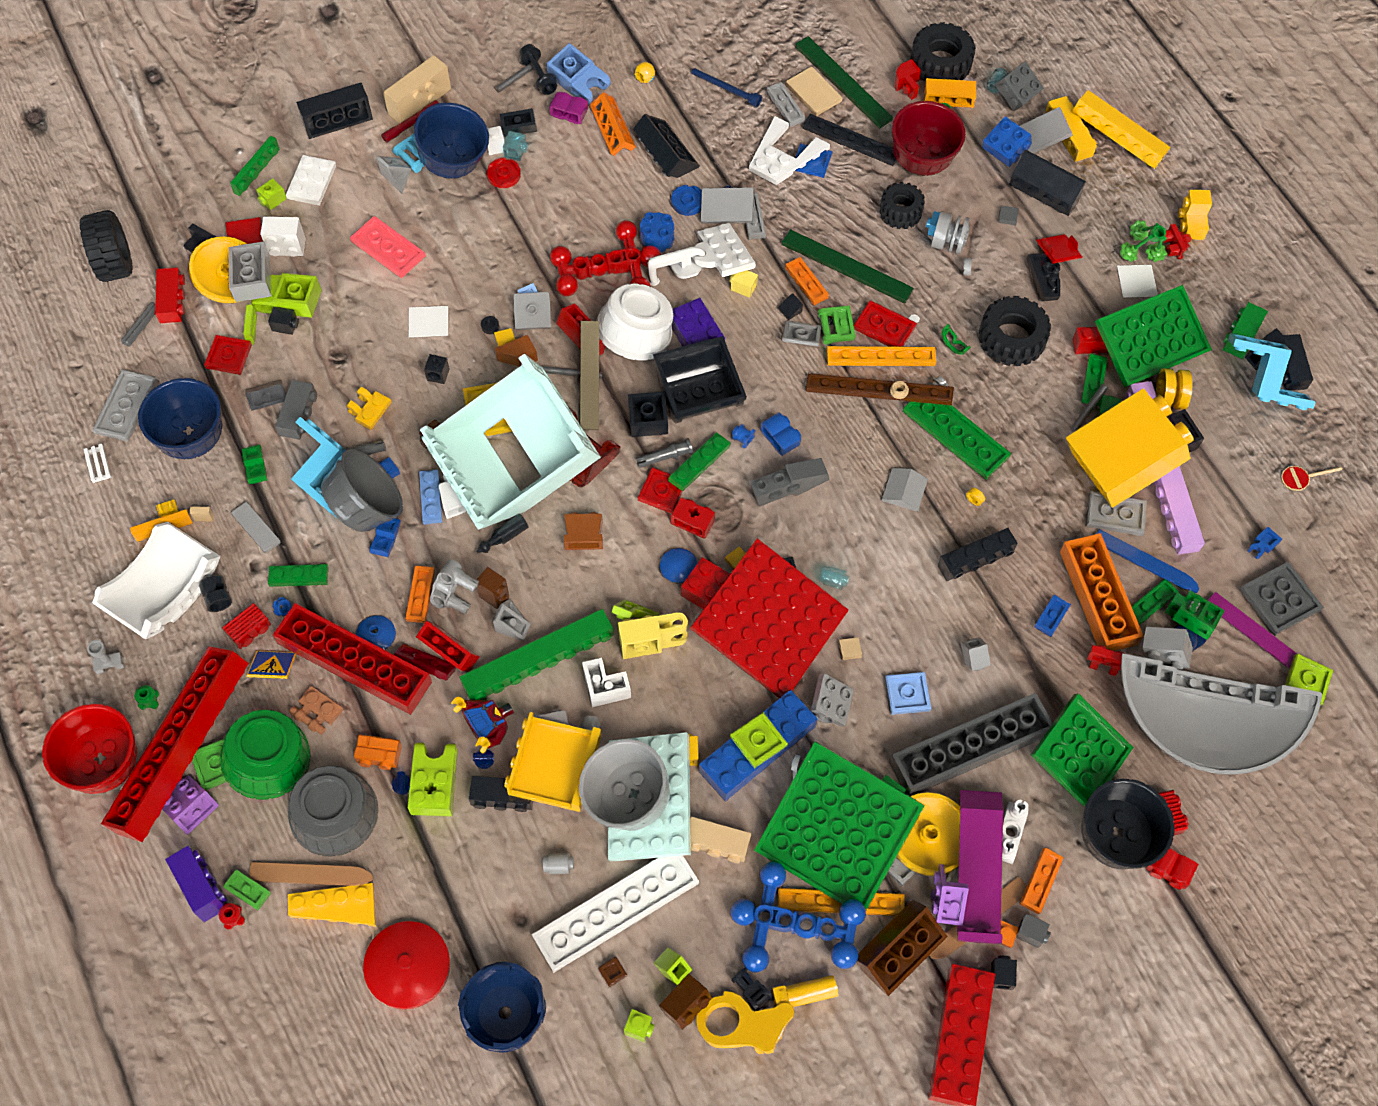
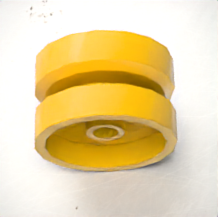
[1155,368,1192,410]

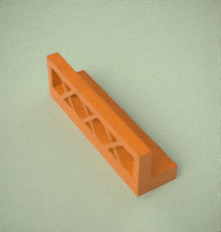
[590,92,636,156]

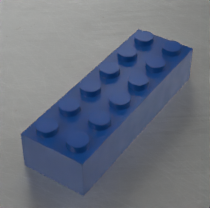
[699,690,818,802]

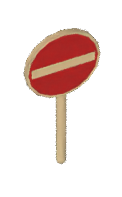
[1281,466,1342,491]

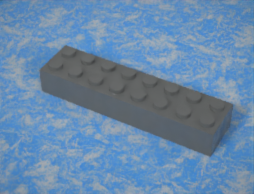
[889,693,1053,797]

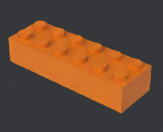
[1060,533,1144,651]

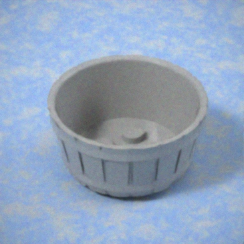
[579,739,670,831]

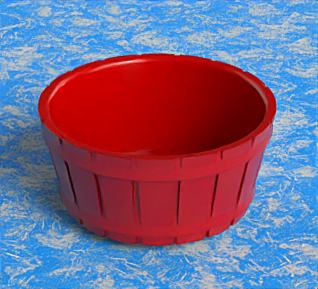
[42,704,137,794]

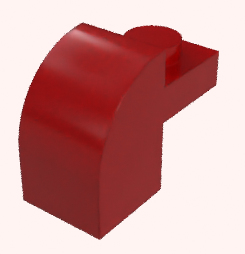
[894,59,921,100]

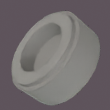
[963,258,971,276]

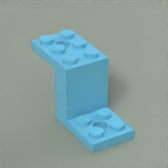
[1228,333,1315,410]
[291,417,346,518]

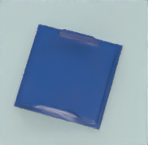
[795,143,833,178]

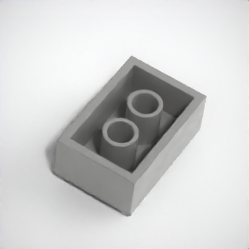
[229,242,271,302]

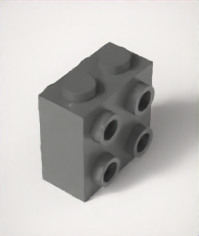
[995,61,1044,111]

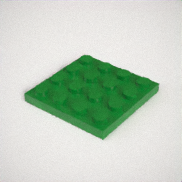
[1030,693,1134,808]

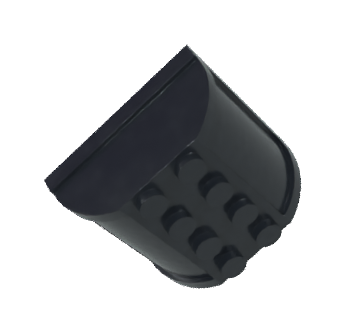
[653,336,747,424]

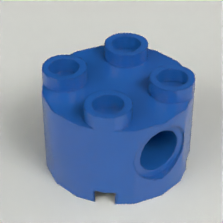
[640,212,674,253]

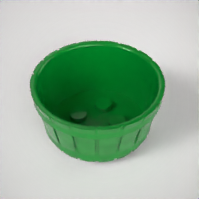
[220,710,311,800]

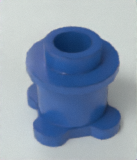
[732,424,756,449]

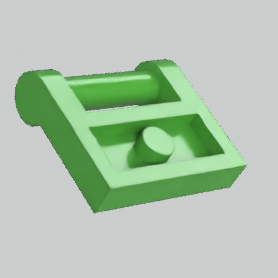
[818,306,856,345]

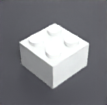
[261,217,306,257]

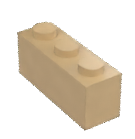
[690,817,751,863]

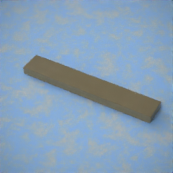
[580,321,599,430]

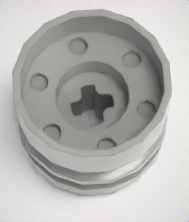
[931,211,970,254]

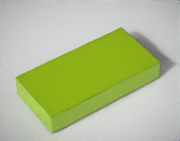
[243,305,257,345]

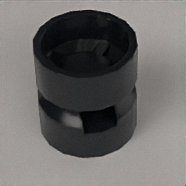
[199,576,232,612]

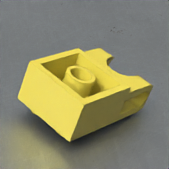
[618,613,688,659]

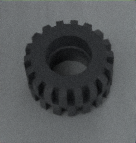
[879,182,925,229]

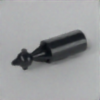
[476,514,529,554]

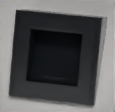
[778,293,803,320]

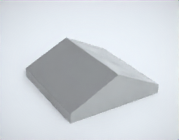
[783,321,821,346]
[882,468,928,512]

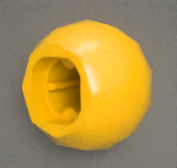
[635,62,655,83]

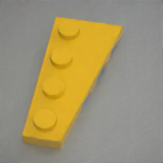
[288,883,376,927]

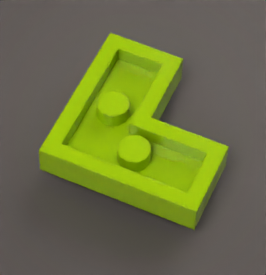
[612,599,660,620]

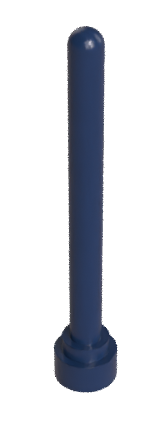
[691,68,762,108]

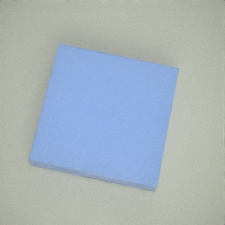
[885,672,931,715]

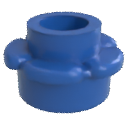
[272,597,292,616]

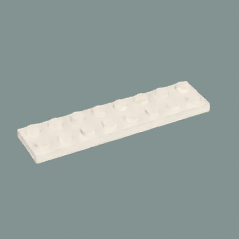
[532,855,699,973]

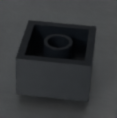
[628,391,668,437]

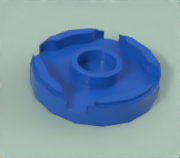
[671,185,702,216]

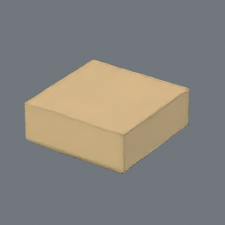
[190,506,214,522]
[839,637,862,660]

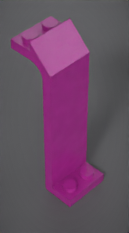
[957,790,1003,944]

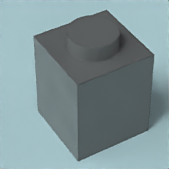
[1016,914,1051,948]

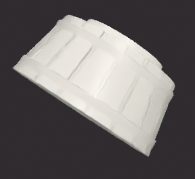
[596,284,673,360]

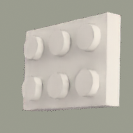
[286,155,336,206]

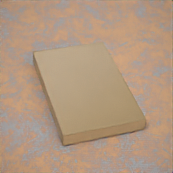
[786,67,842,116]

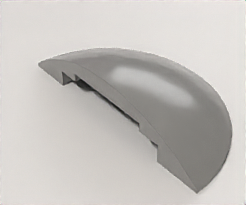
[1121,654,1322,774]

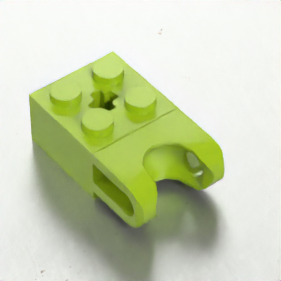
[251,273,322,318]
[408,742,458,816]

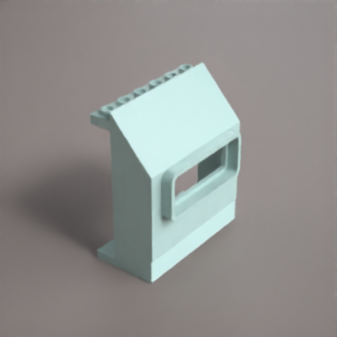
[420,354,601,530]

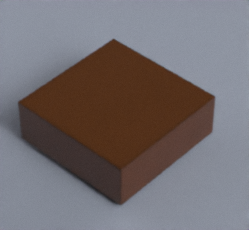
[598,957,627,987]

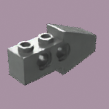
[750,458,830,507]

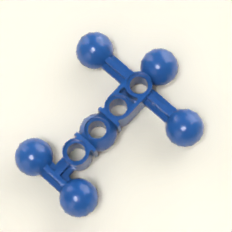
[730,862,866,972]

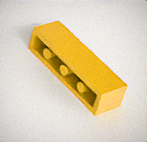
[1045,96,1097,162]

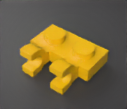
[347,387,392,430]

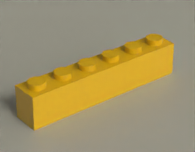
[1072,90,1171,169]

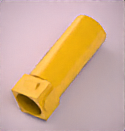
[772,975,838,1007]

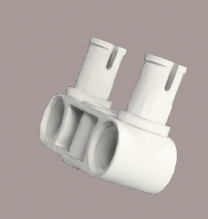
[1002,800,1029,864]

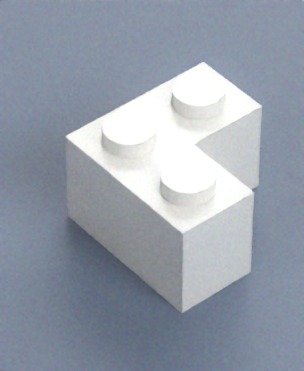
[582,658,631,707]

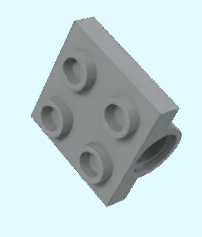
[811,673,854,727]

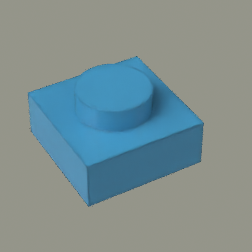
[926,211,940,237]

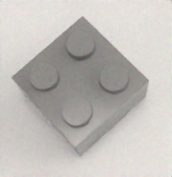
[1143,627,1193,670]

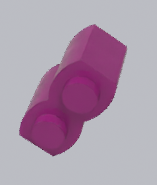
[550,92,588,124]

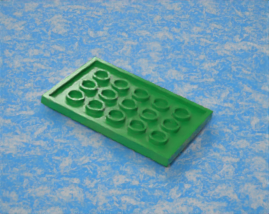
[1095,285,1212,388]

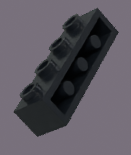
[938,528,1018,581]

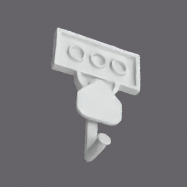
[648,223,755,286]

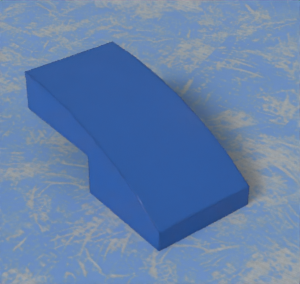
[370,518,401,557]

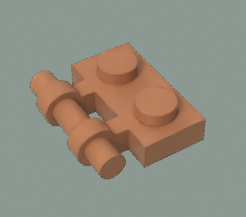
[289,686,343,735]

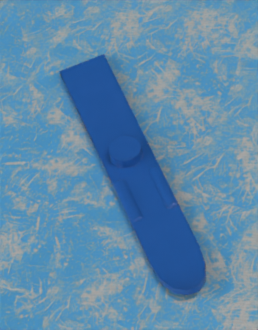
[1096,529,1199,593]

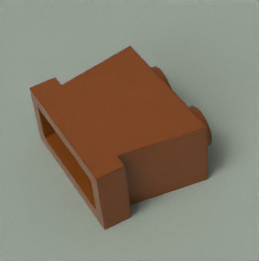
[564,512,603,550]

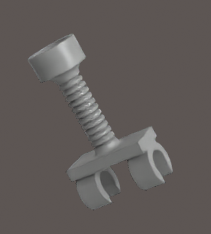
[87,640,125,674]

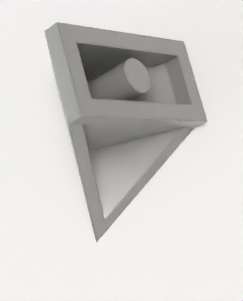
[377,156,411,194]
[493,599,531,641]

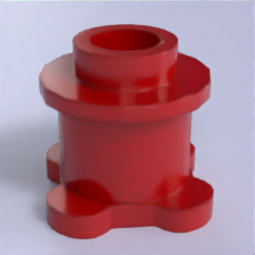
[219,903,245,930]

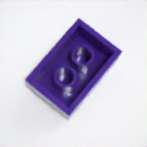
[672,298,725,347]
[165,846,227,923]

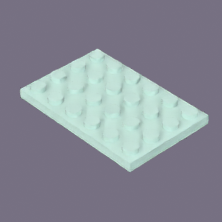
[608,732,691,862]

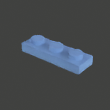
[419,469,443,524]

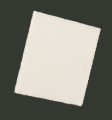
[1117,265,1158,298]
[409,306,448,337]

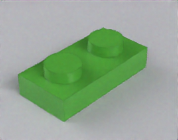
[223,869,271,911]

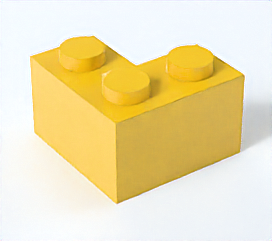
[1178,190,1212,240]

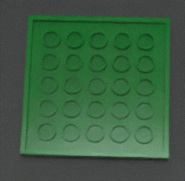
[754,741,925,911]

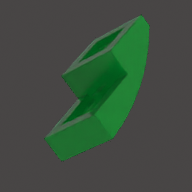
[242,445,268,485]

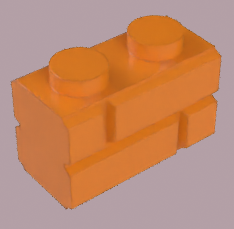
[354,735,402,770]

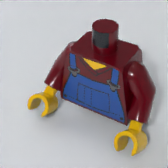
[451,697,514,753]

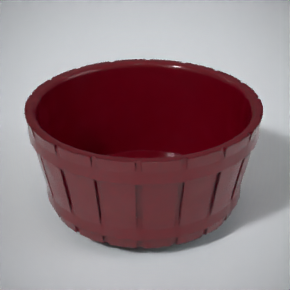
[892,101,966,176]

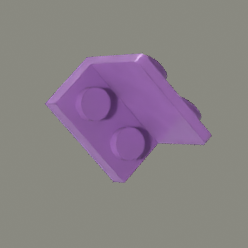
[162,775,219,835]
[930,864,969,926]

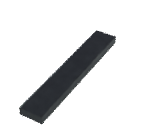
[802,113,897,166]

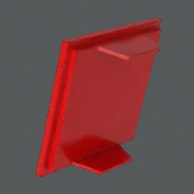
[1036,234,1083,264]

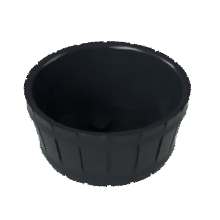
[1081,778,1175,870]

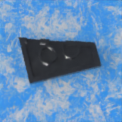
[1026,253,1060,301]

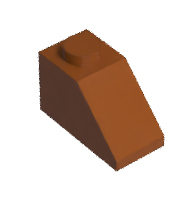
[495,335,538,367]

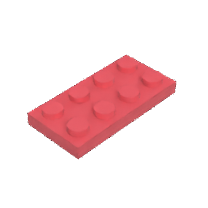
[350,216,426,279]

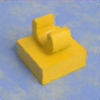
[156,499,179,518]

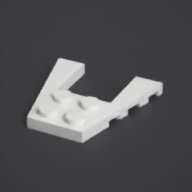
[749,116,830,185]

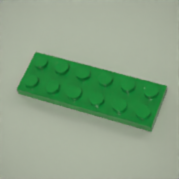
[903,402,1012,480]

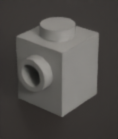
[961,637,991,671]

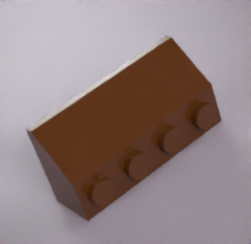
[856,900,948,996]

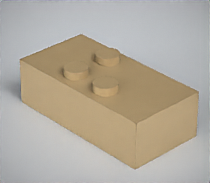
[383,55,451,124]

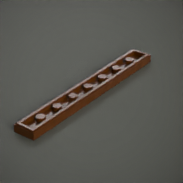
[806,373,954,405]

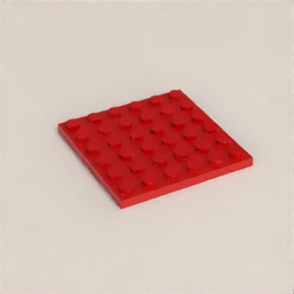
[690,538,849,699]

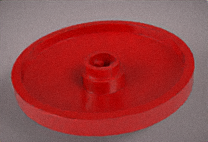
[363,921,450,1010]

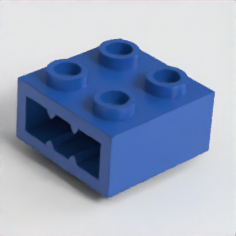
[983,116,1032,167]

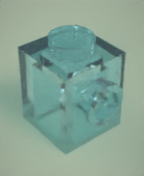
[503,131,528,161]

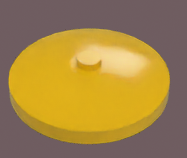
[189,237,246,303]
[897,793,960,876]

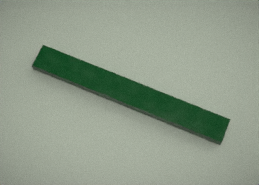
[795,36,893,129]
[782,229,914,304]

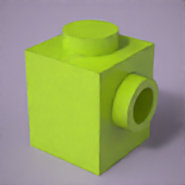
[256,178,287,210]
[654,948,692,985]
[624,1009,655,1043]

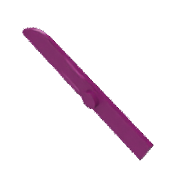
[1208,592,1297,669]

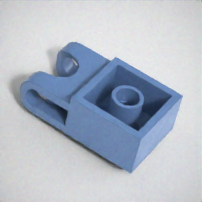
[547,43,611,105]

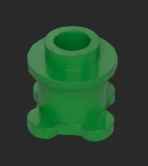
[134,685,159,710]

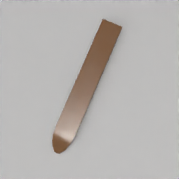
[249,862,373,886]
[929,876,1027,960]

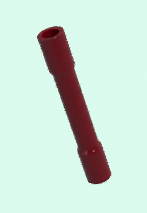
[381,100,439,143]

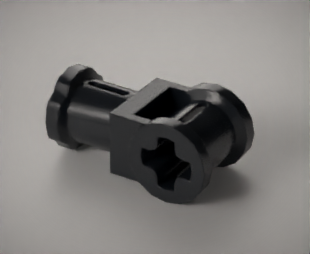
[731,968,774,1011]

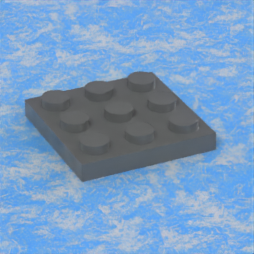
[1240,562,1324,636]

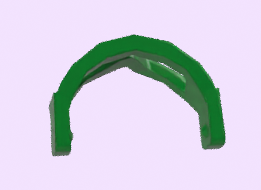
[941,324,971,355]

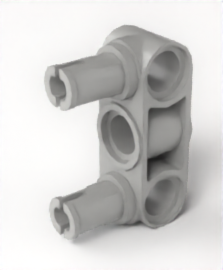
[430,560,479,615]

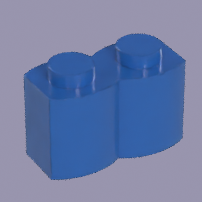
[760,412,801,456]

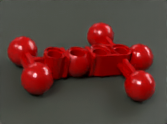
[550,220,661,297]

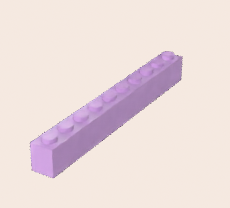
[1125,381,1205,555]

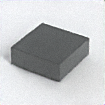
[999,205,1019,226]

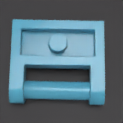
[393,134,424,173]

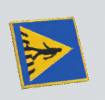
[247,651,296,679]

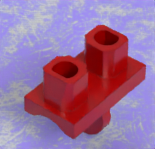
[1163,224,1192,259]

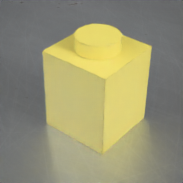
[729,270,758,298]

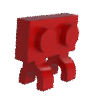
[1087,645,1126,676]

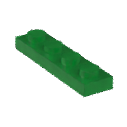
[230,136,280,196]
[668,432,731,492]

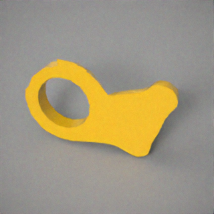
[696,991,794,1054]

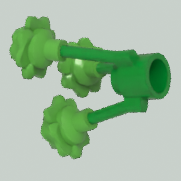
[1120,220,1167,262]

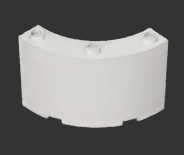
[93,522,221,639]

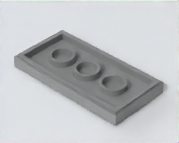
[92,370,157,442]

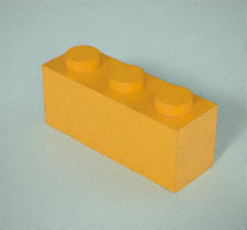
[924,78,976,108]

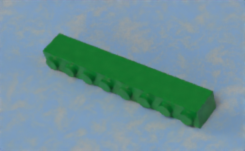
[459,609,614,700]

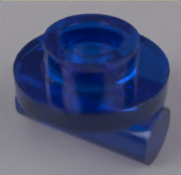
[473,749,495,769]
[392,771,411,795]

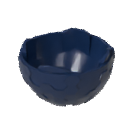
[457,962,546,1053]

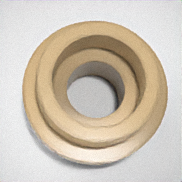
[890,381,909,399]

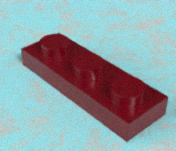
[394,643,456,681]

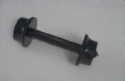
[520,44,557,95]

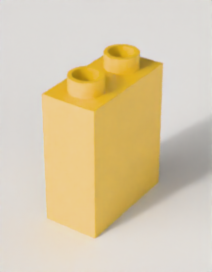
[1066,388,1194,508]

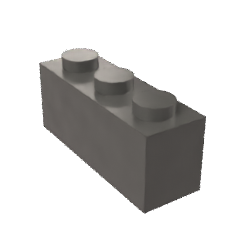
[275,380,317,440]

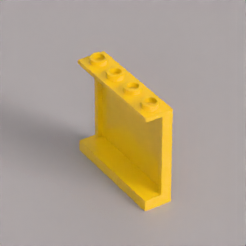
[505,712,602,812]

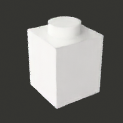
[487,126,506,155]

